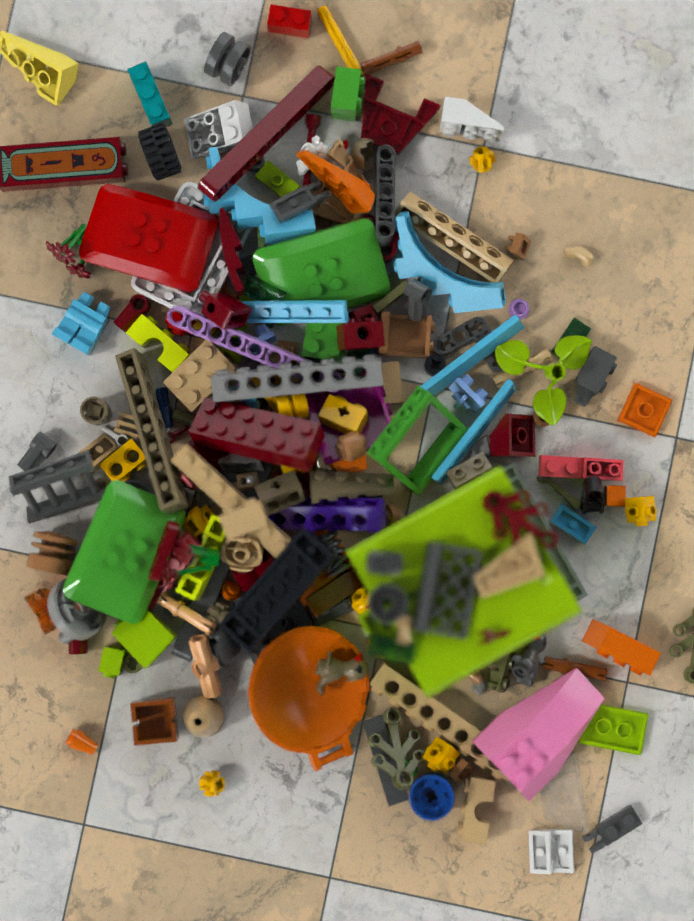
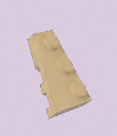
[474,533,545,598]

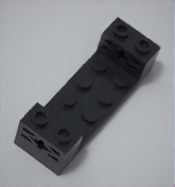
[218,528,341,654]

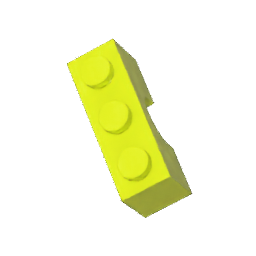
[126,314,190,372]

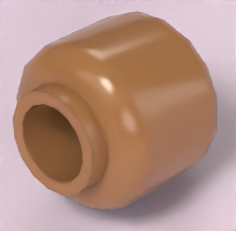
[335,431,368,462]

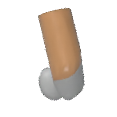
[467,671,487,695]

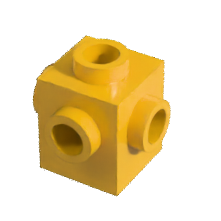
[625,496,657,527]
[182,504,214,538]
[422,736,460,774]

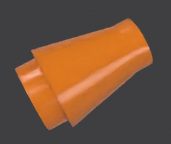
[65,728,98,755]

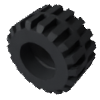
[138,123,182,181]

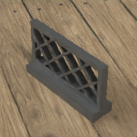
[412,541,482,639]

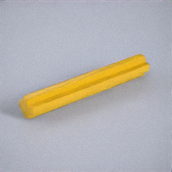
[317,5,364,77]

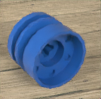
[409,772,454,821]

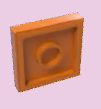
[617,383,673,438]

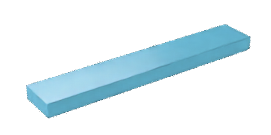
[240,300,349,323]
[420,314,525,396]
[432,379,517,486]

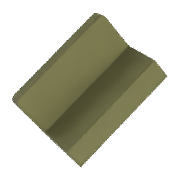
[367,271,408,316]

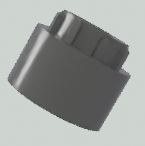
[368,583,407,623]

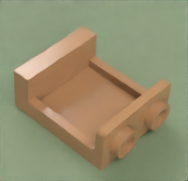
[379,312,435,359]

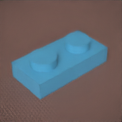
[550,504,597,545]

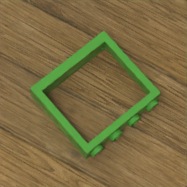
[367,386,469,496]

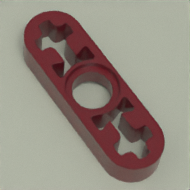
[148,520,179,582]

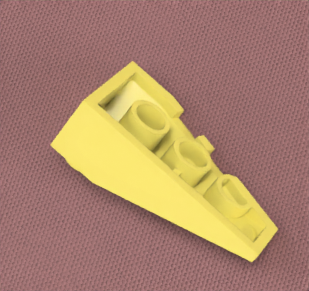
[0,31,79,106]

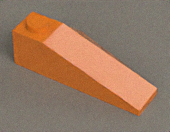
[296,150,376,214]

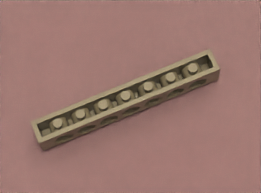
[115,348,189,514]

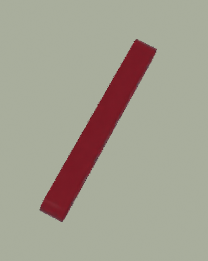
[197,65,335,202]

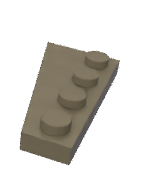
[309,470,395,503]

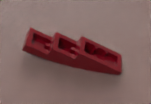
[220,208,245,297]

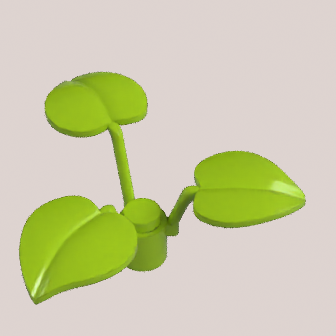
[495,335,592,426]

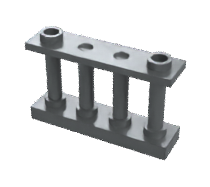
[9,450,107,524]

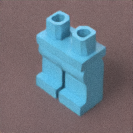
[52,292,111,356]

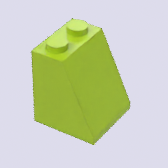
[112,607,178,669]

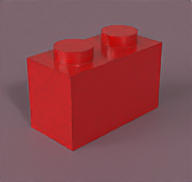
[267,4,312,39]

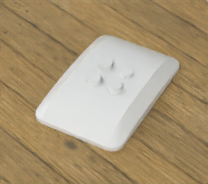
[131,182,253,321]

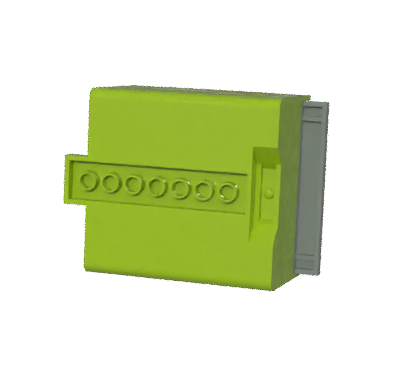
[346,463,588,698]

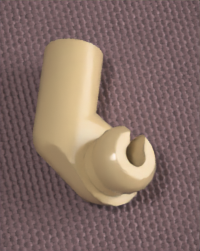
[564,246,594,266]

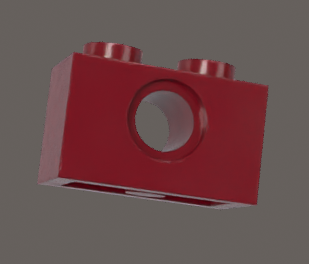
[336,318,385,351]

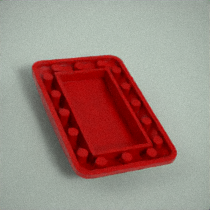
[79,184,218,292]

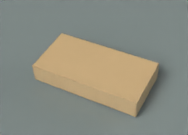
[381,361,404,404]

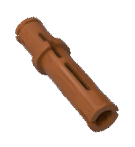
[361,41,423,76]
[542,656,607,681]

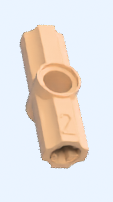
[189,634,222,699]

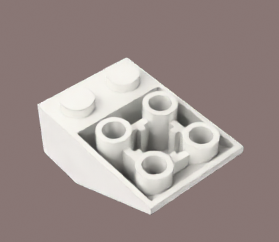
[439,97,504,143]
[184,100,253,159]

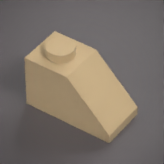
[79,433,119,480]

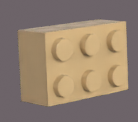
[163,340,238,413]

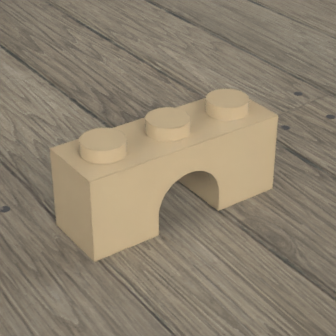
[457,774,496,845]

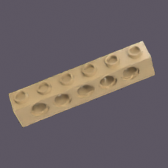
[395,191,513,282]

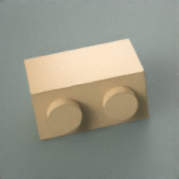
[219,497,270,540]

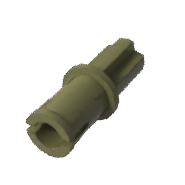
[172,409,197,427]

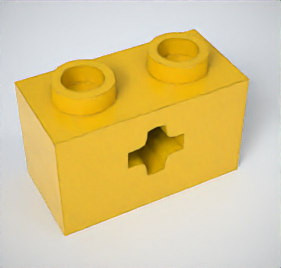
[318,394,369,434]

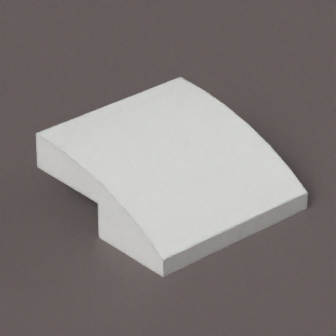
[529,829,575,874]

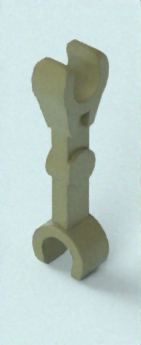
[536,476,582,510]

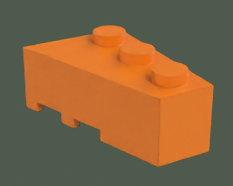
[582,619,661,676]

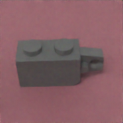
[574,346,617,407]

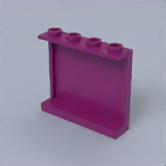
[305,368,393,465]

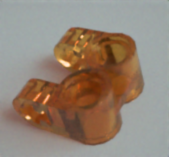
[24,588,58,635]

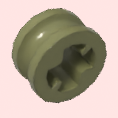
[123,655,143,673]

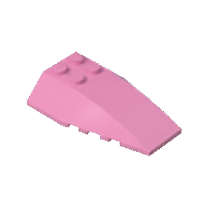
[472,668,605,801]

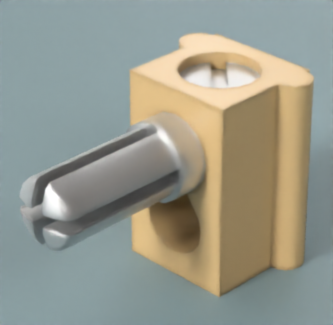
[236,472,260,491]

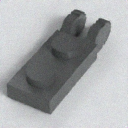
[270,180,331,224]
[582,805,643,853]

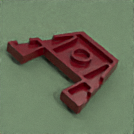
[361,74,441,156]

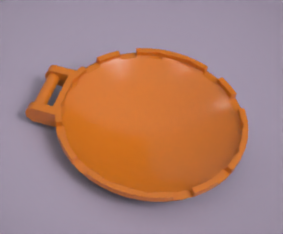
[248,626,369,772]

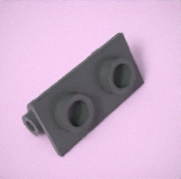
[308,596,354,626]

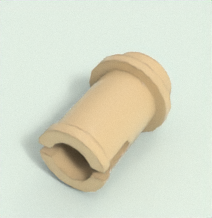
[396,614,414,645]

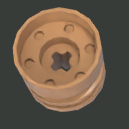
[26,531,78,576]

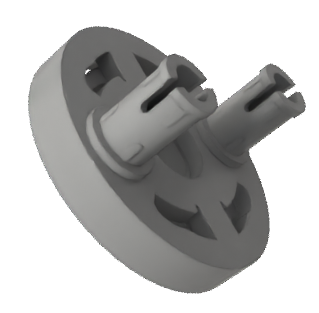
[47,578,106,644]

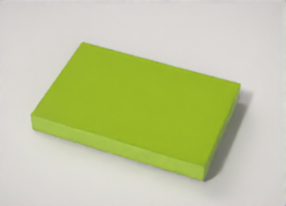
[578,704,648,755]

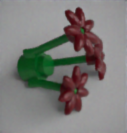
[46,224,92,279]
[165,529,219,588]

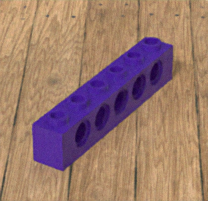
[268,498,387,533]

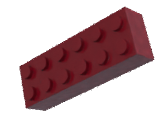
[188,397,325,472]

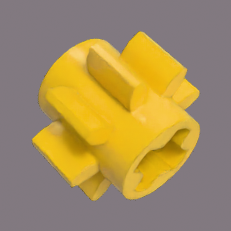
[469,146,496,173]
[199,770,225,797]

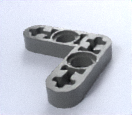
[433,317,503,373]

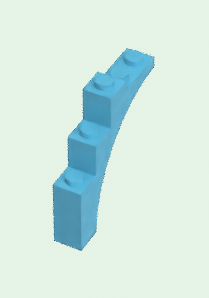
[203,147,316,244]
[394,211,506,313]

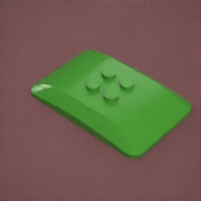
[253,218,390,326]
[63,480,186,624]

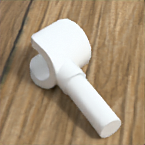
[101,426,128,447]

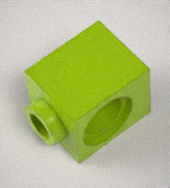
[98,645,127,679]

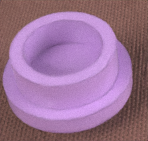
[508,299,529,320]

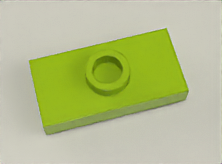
[255,161,300,198]

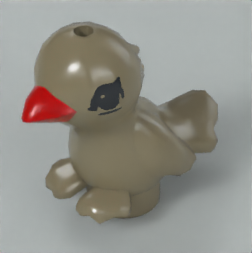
[315,651,369,696]

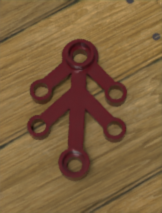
[482,490,559,549]

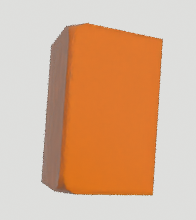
[604,485,626,507]

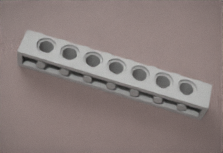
[211,354,383,402]

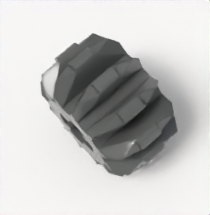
[366,550,404,576]

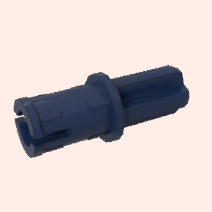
[156,387,174,429]

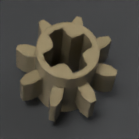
[206,602,230,629]

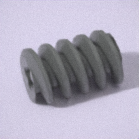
[318,531,352,578]

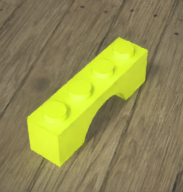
[175,514,226,601]

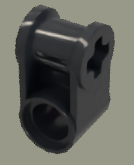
[580,476,605,515]

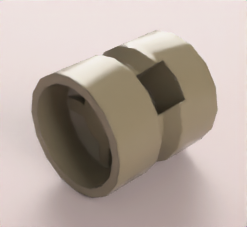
[80,397,111,426]

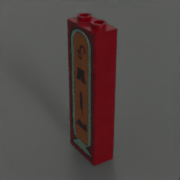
[0,137,128,192]

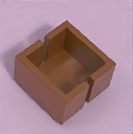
[130,697,179,746]

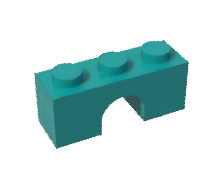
[127,61,173,127]

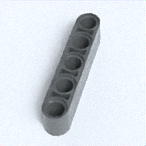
[373,145,396,247]

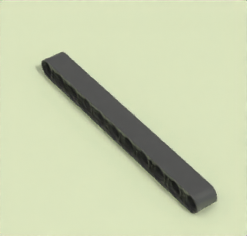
[171,464,274,662]

